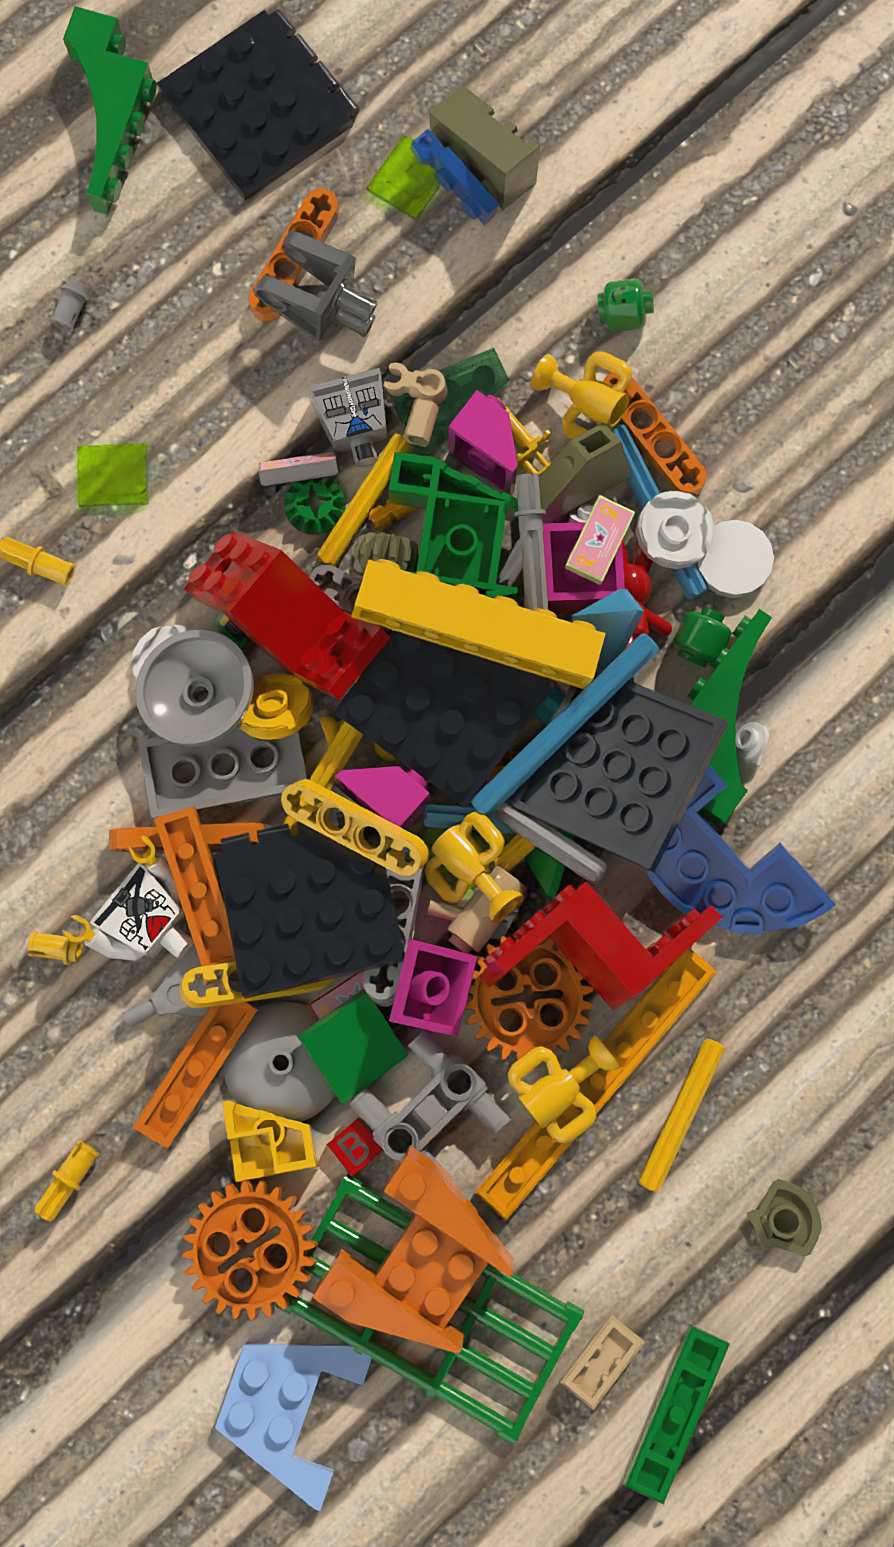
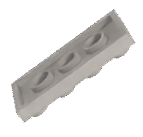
[138,725,308,820]

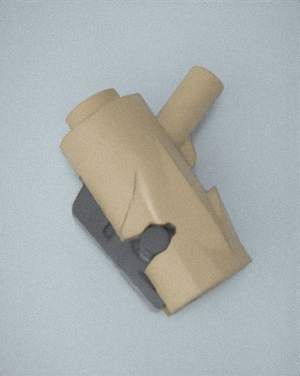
[427,866,527,954]

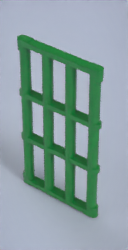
[274,1174,584,1446]

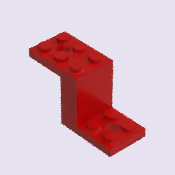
[183,531,391,700]
[479,881,723,1010]

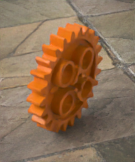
[465,936,593,1061]
[182,1180,318,1321]

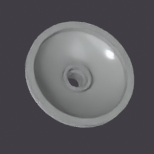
[136,630,254,746]
[223,1002,335,1122]

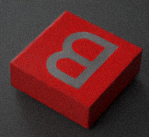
[326,1117,383,1177]

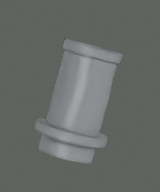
[50,279,90,332]

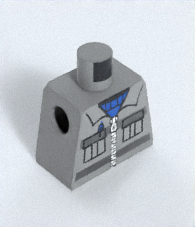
[308,368,387,467]

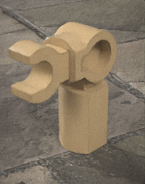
[383,362,447,447]

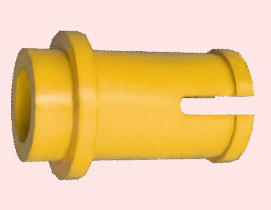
[28,931,83,965]

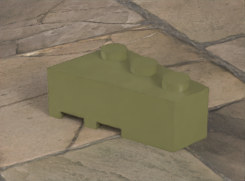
[429,86,540,210]

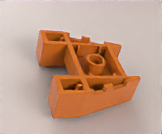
[312,1145,514,1354]

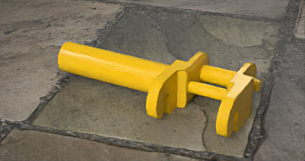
[497,397,552,477]

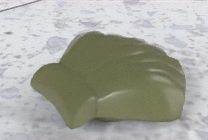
[747,1179,822,1256]

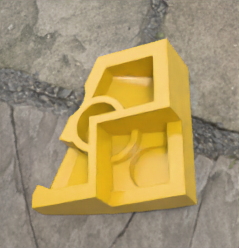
[222,1101,318,1182]

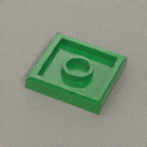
[297,989,408,1104]

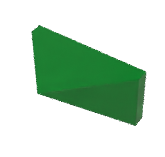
[524,828,574,901]

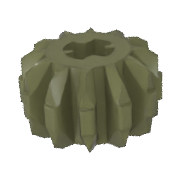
[353,532,419,576]

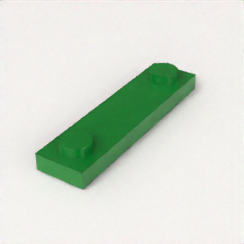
[623,1324,730,1505]

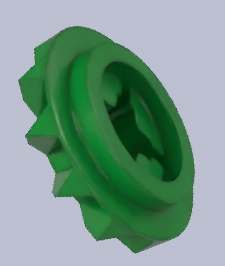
[284,477,346,535]

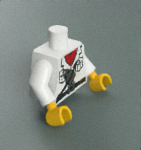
[63,836,194,961]

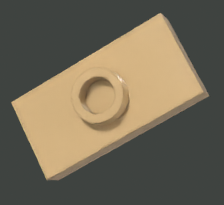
[559,1313,645,1410]

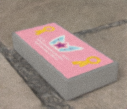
[259,451,338,486]

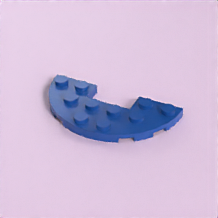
[645,765,836,934]

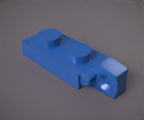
[410,129,500,225]

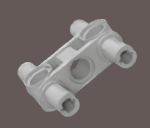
[349,1029,511,1177]

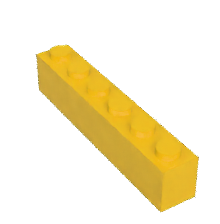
[351,559,606,689]

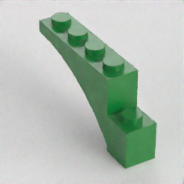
[63,6,157,215]
[687,609,772,828]

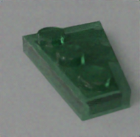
[389,347,510,456]

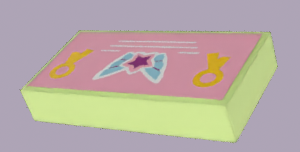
[565,495,635,585]

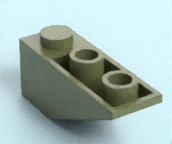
[539,422,632,524]

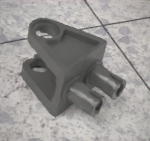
[253,231,378,342]

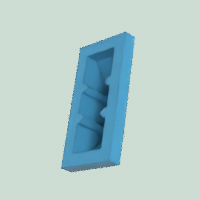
[571,588,644,670]

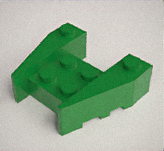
[389,452,518,600]

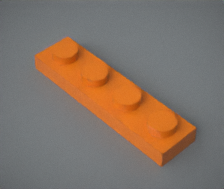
[154,806,236,966]
[133,991,258,1149]

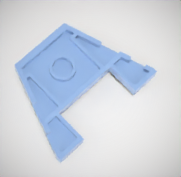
[215,1343,372,1511]

